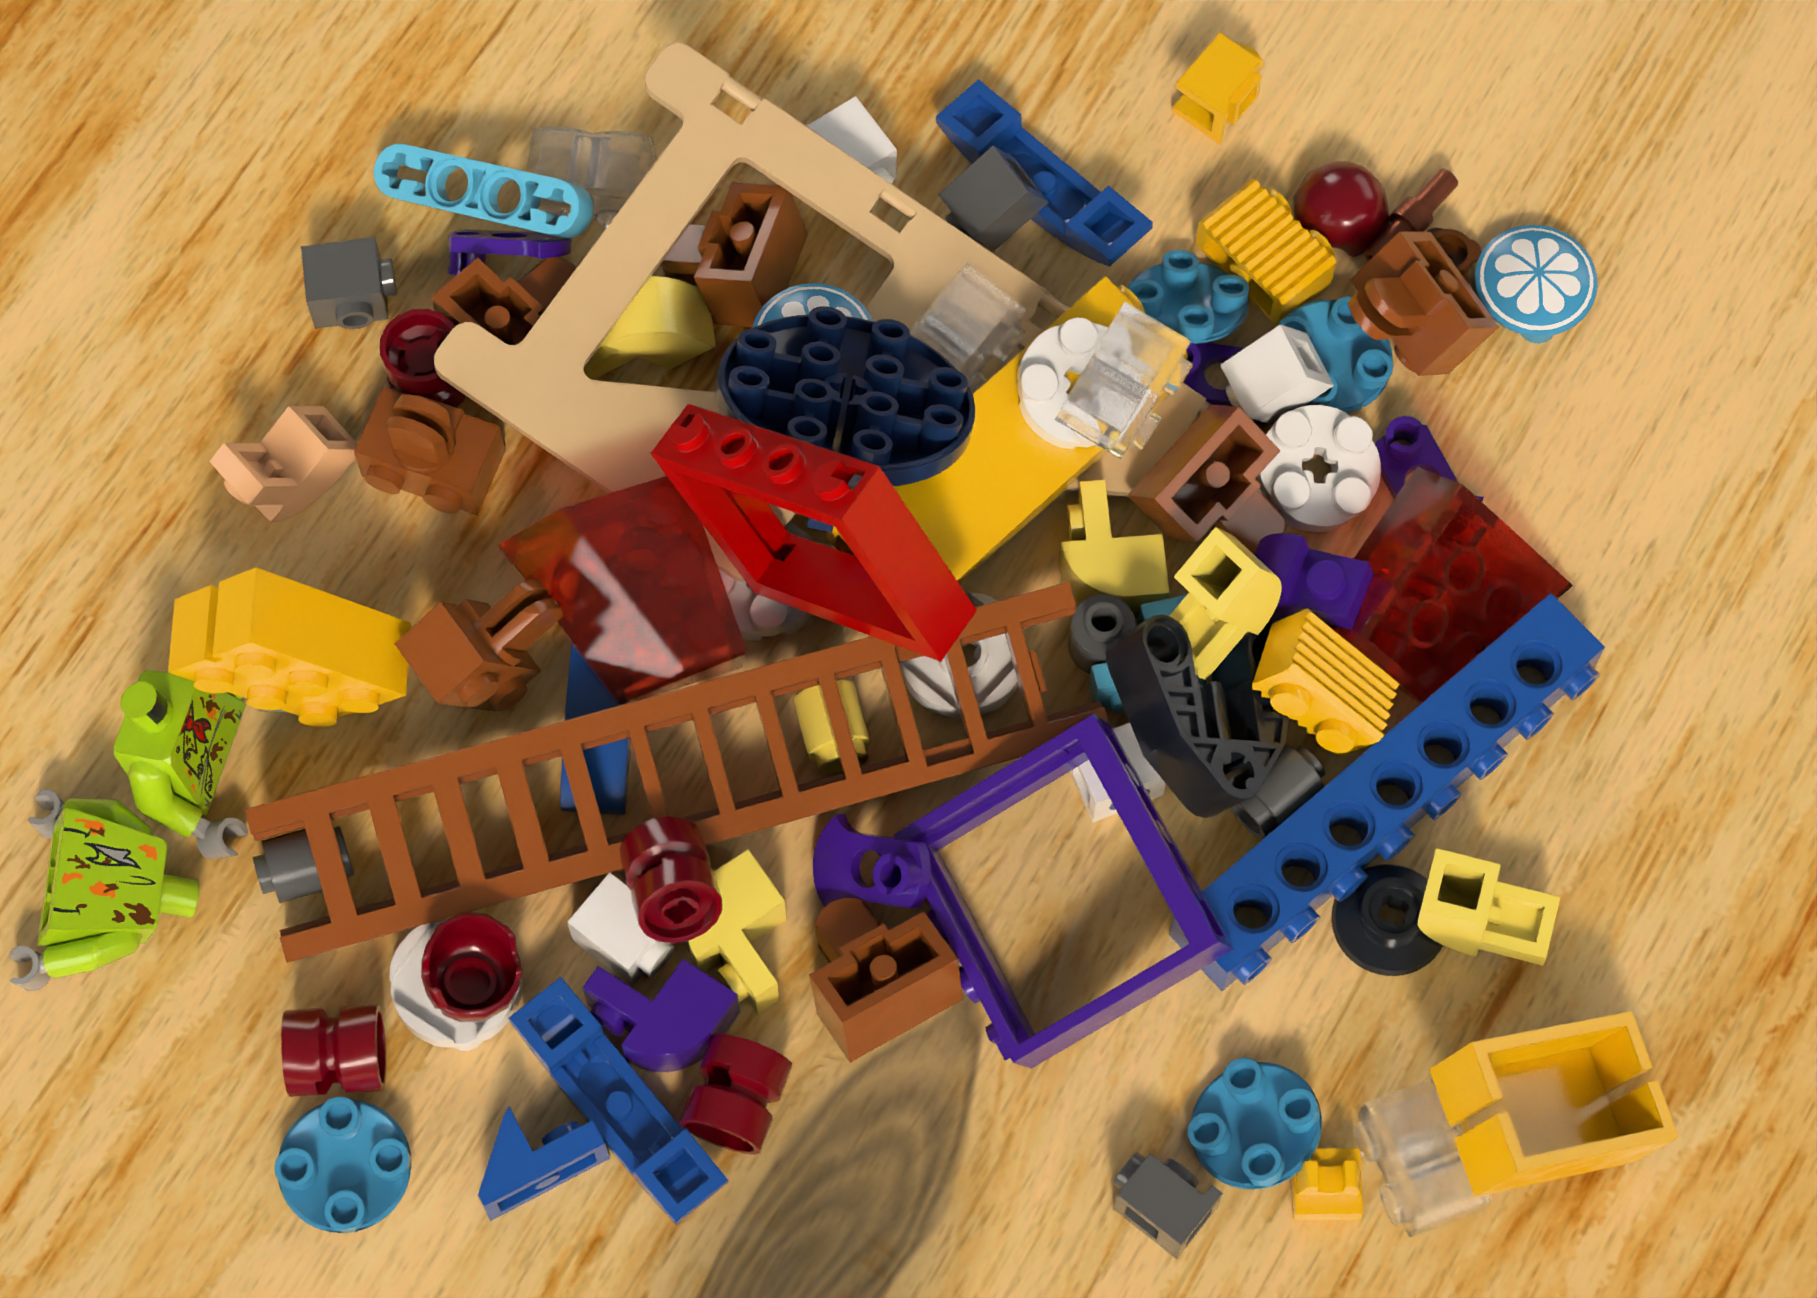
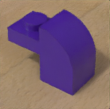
[1254,533,1374,630]
[583,959,740,1072]

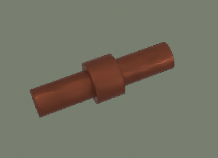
[1364,169,1459,261]

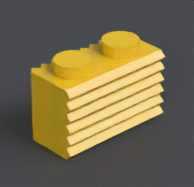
[1195,179,1336,326]
[1252,608,1400,756]

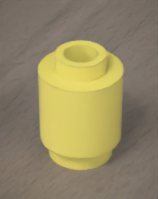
[793,680,870,774]

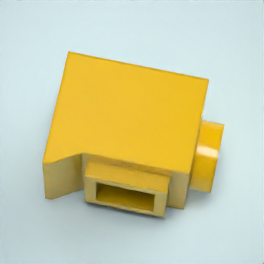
[1172,32,1263,144]

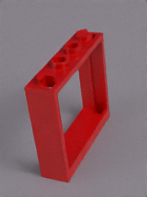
[650,404,977,662]

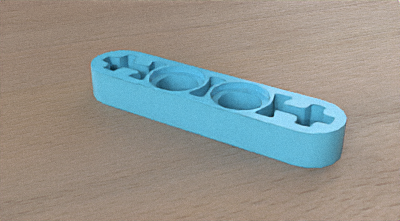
[374,144,594,238]

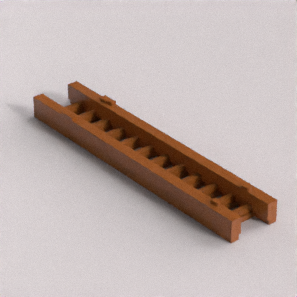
[244,581,1109,963]

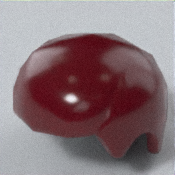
[1293,161,1390,257]
[421,913,523,1022]

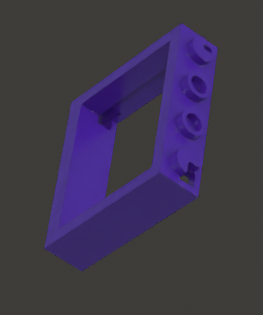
[893,714,1234,1069]

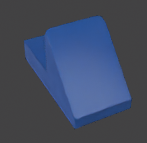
[478,1107,610,1221]

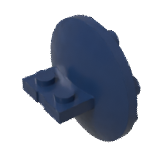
[715,306,975,532]

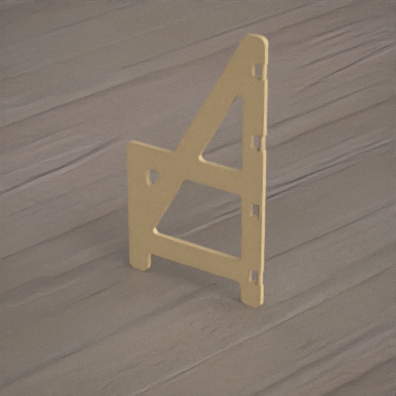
[434,43,1210,581]

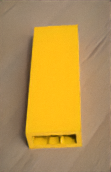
[825,276,1193,585]

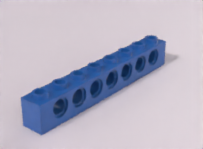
[1169,593,1605,991]

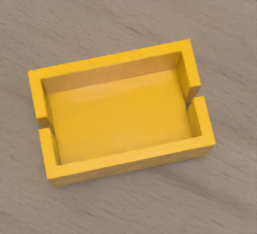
[168,567,411,727]
[1429,1011,1679,1197]

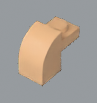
[209,406,357,523]

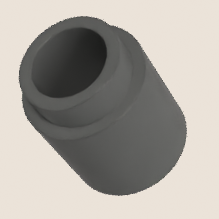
[1068,595,1136,674]
[1231,745,1325,839]
[253,825,354,903]

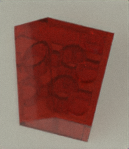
[1327,467,1573,704]
[498,476,747,706]

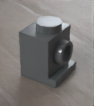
[1113,1152,1223,1259]

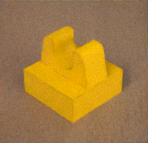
[1292,1148,1363,1220]

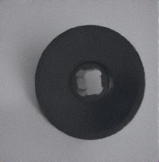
[1331,864,1443,976]

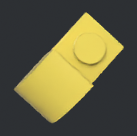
[583,276,716,380]
[1059,480,1170,618]
[1169,527,1282,680]
[1418,848,1561,966]
[688,849,787,1015]

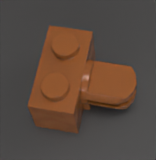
[660,182,808,327]
[1348,232,1499,376]
[432,257,576,345]
[354,387,505,516]
[1127,404,1286,554]
[395,578,563,712]
[809,898,963,1062]

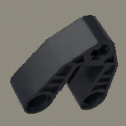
[1106,614,1289,818]

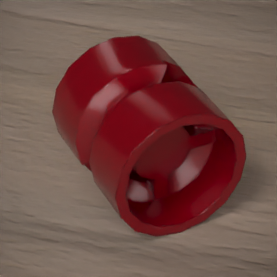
[380,309,466,408]
[620,816,723,943]
[281,1004,386,1097]
[679,1033,792,1155]

